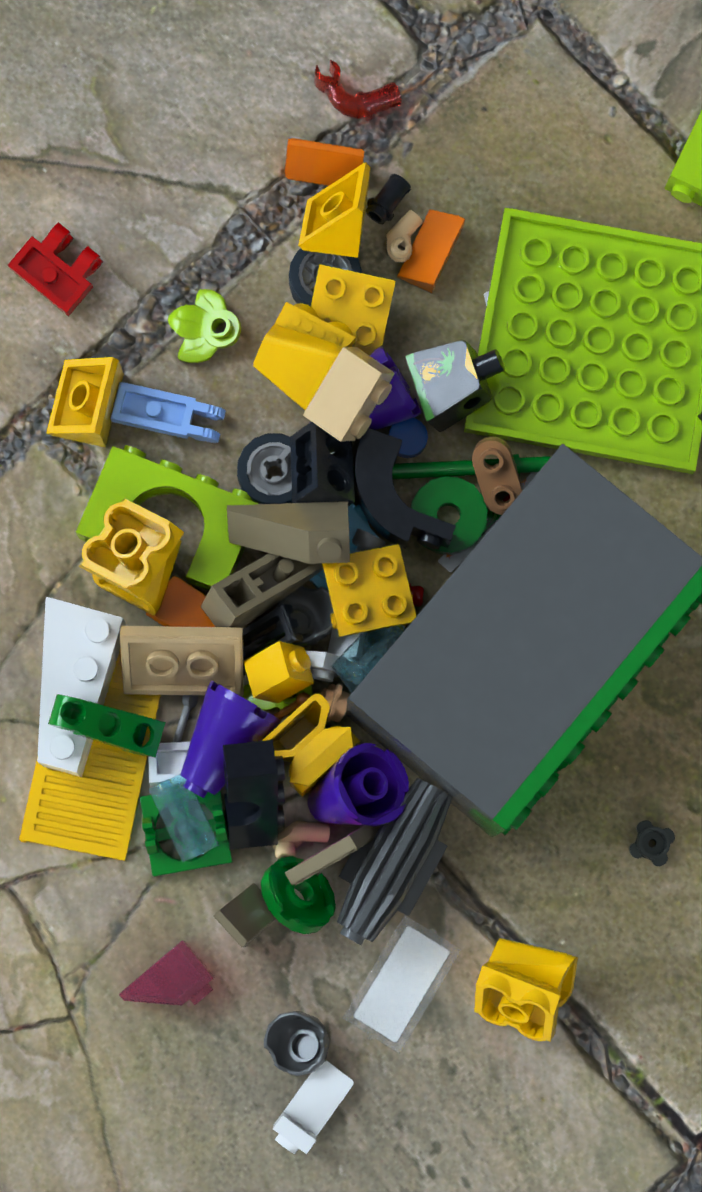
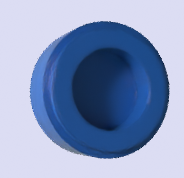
[389,418,428,458]

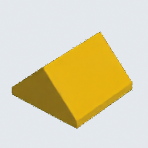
[298,162,371,258]
[46,357,124,448]

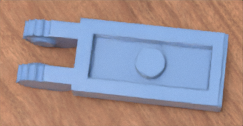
[111,382,226,443]

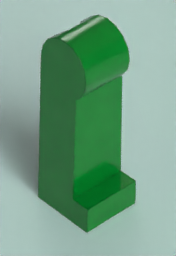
[48,694,166,758]

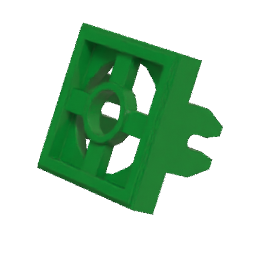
[140,789,233,877]

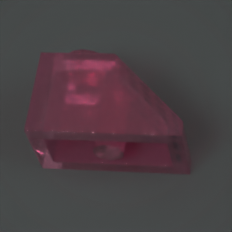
[119,940,215,1006]

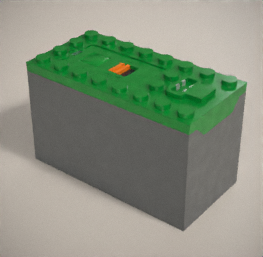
[346,444,702,837]

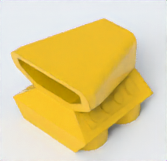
[253,302,357,410]
[79,499,184,615]
[262,694,360,797]
[474,938,578,1042]

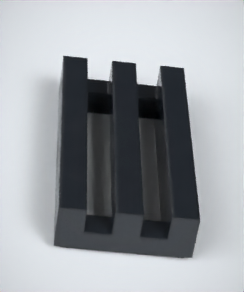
[243,604,304,676]

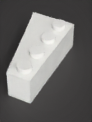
[37,597,127,777]

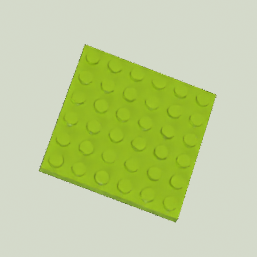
[464,207,702,474]

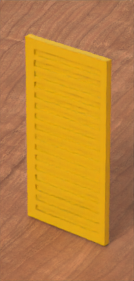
[19,647,161,861]

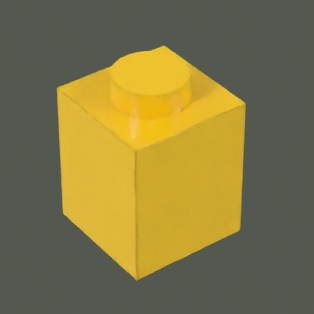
[243,641,314,703]

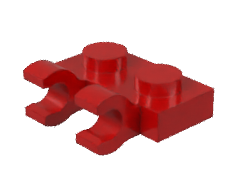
[7,222,103,317]

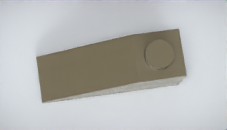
[227,501,350,564]
[201,553,323,628]
[214,883,276,947]

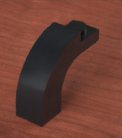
[354,428,456,549]

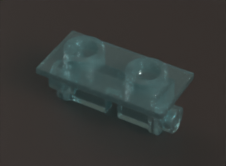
[331,625,406,693]
[149,774,219,862]

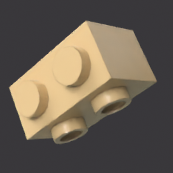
[303,347,395,442]

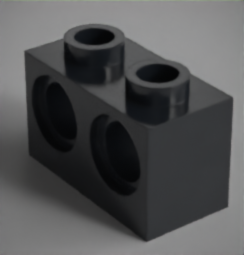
[290,422,355,506]

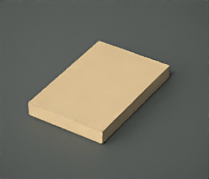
[120,626,244,696]

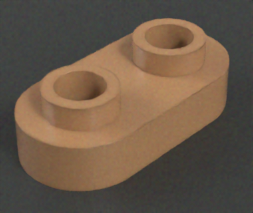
[472,437,523,515]

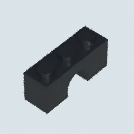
[223,740,285,850]

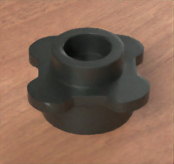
[629,820,675,866]

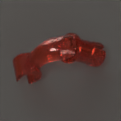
[314,60,402,121]

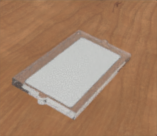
[343,915,461,1054]

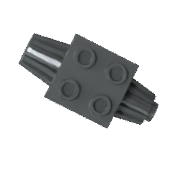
[337,778,452,945]

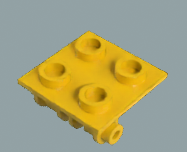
[311,264,396,355]
[322,544,417,637]

